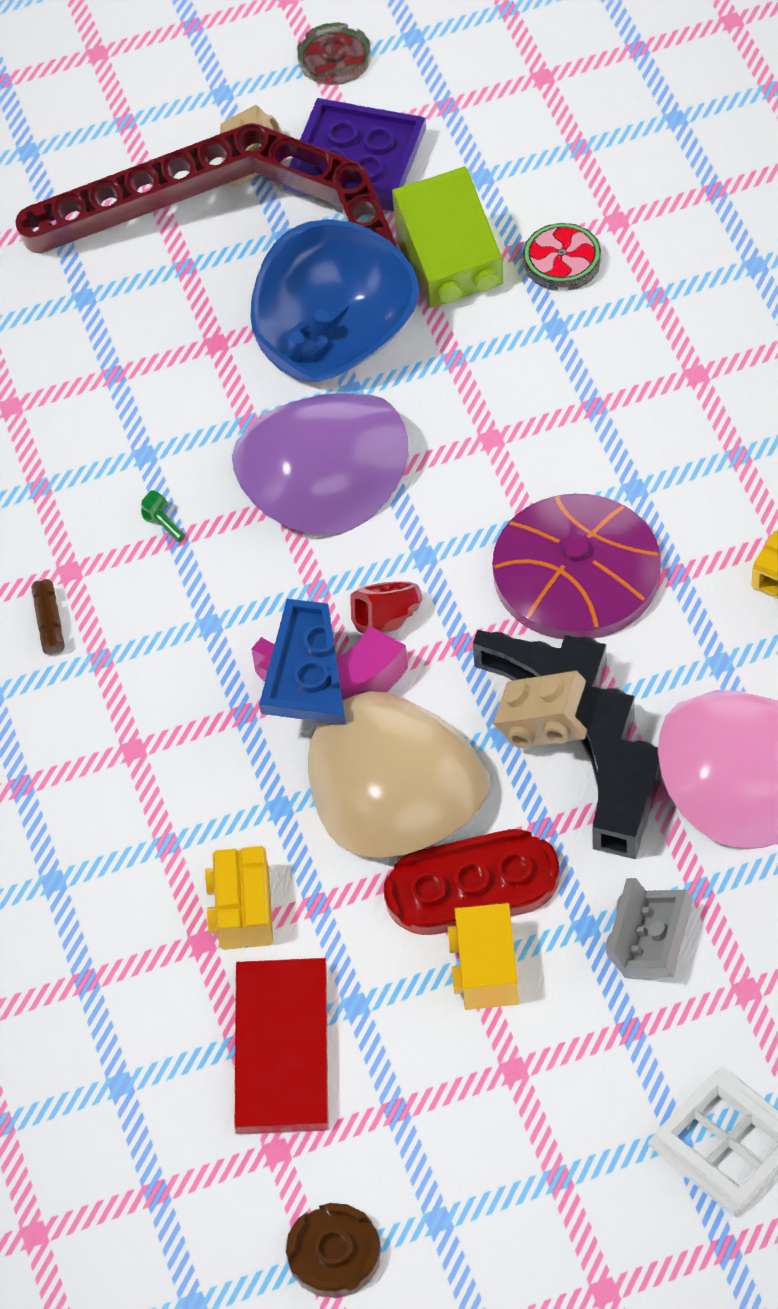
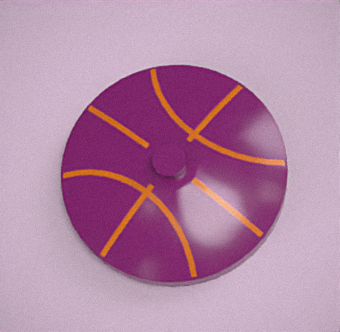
[492,493,661,640]

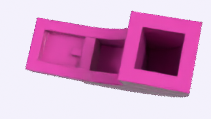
[251,626,408,700]

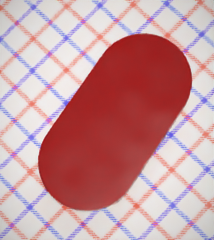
[383,829,560,935]

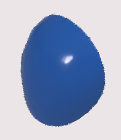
[250,219,420,382]

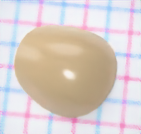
[308,691,489,858]

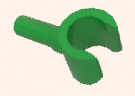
[141,490,185,542]

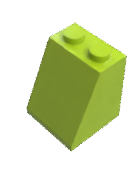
[392,166,504,308]

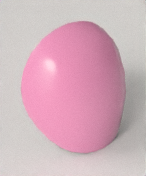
[658,690,778,849]

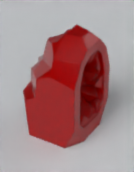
[350,581,423,634]

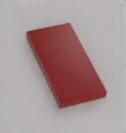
[234,958,329,1134]

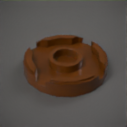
[285,1203,382,1298]

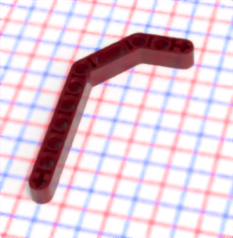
[15,123,396,253]

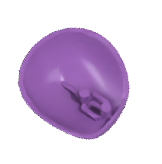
[232,393,409,535]

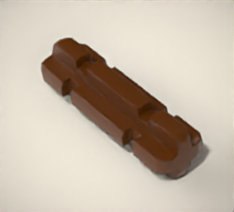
[31,579,65,655]

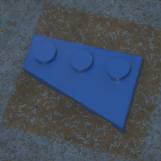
[259,598,346,725]

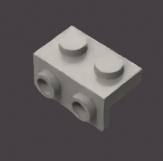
[606,878,694,978]

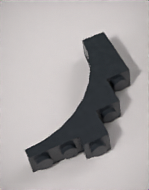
[473,629,662,860]

